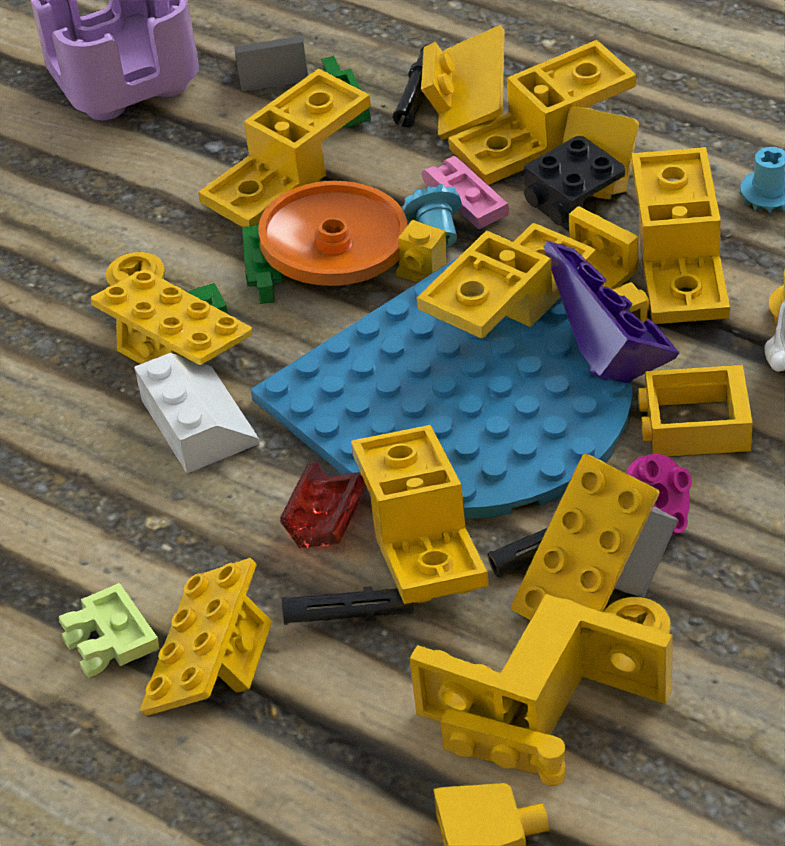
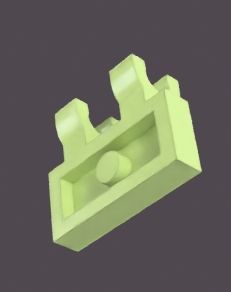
[59,583,159,679]

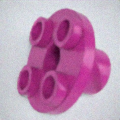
[626,454,692,536]

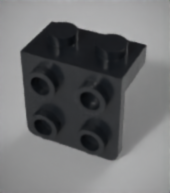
[524,136,625,232]

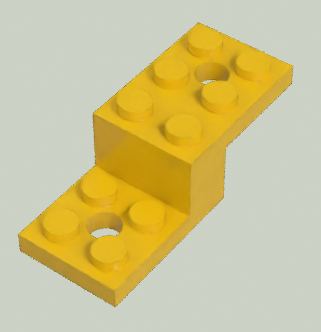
[448,40,637,185]
[198,69,371,227]
[631,147,730,324]
[416,222,596,339]
[351,425,489,604]

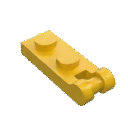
[440,708,566,786]

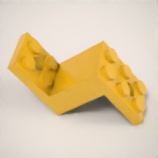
[409,594,673,735]

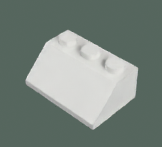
[134,353,260,474]

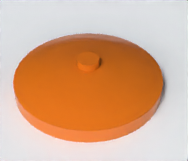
[258,181,408,286]

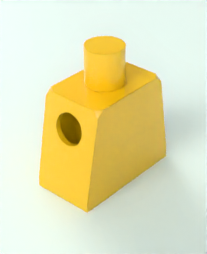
[433,783,550,846]

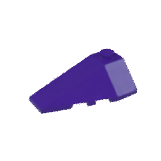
[543,241,680,383]

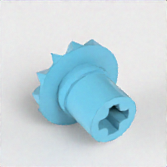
[740,147,785,214]
[402,184,462,248]

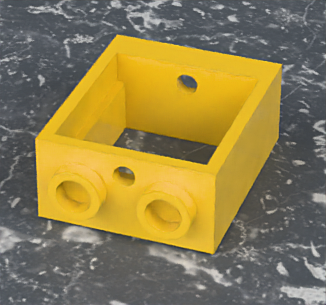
[638,365,753,457]

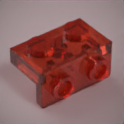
[280,462,367,549]

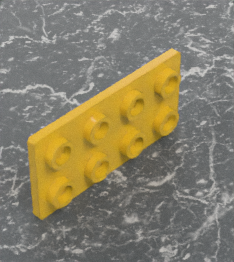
[421,25,505,140]
[91,270,252,365]
[511,454,659,621]
[140,558,272,716]

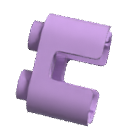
[30,0,199,120]

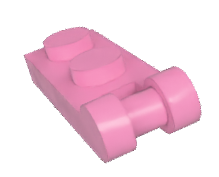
[422,156,509,230]

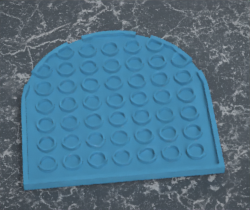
[251,257,633,519]

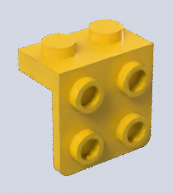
[562,106,639,199]
[569,206,638,289]

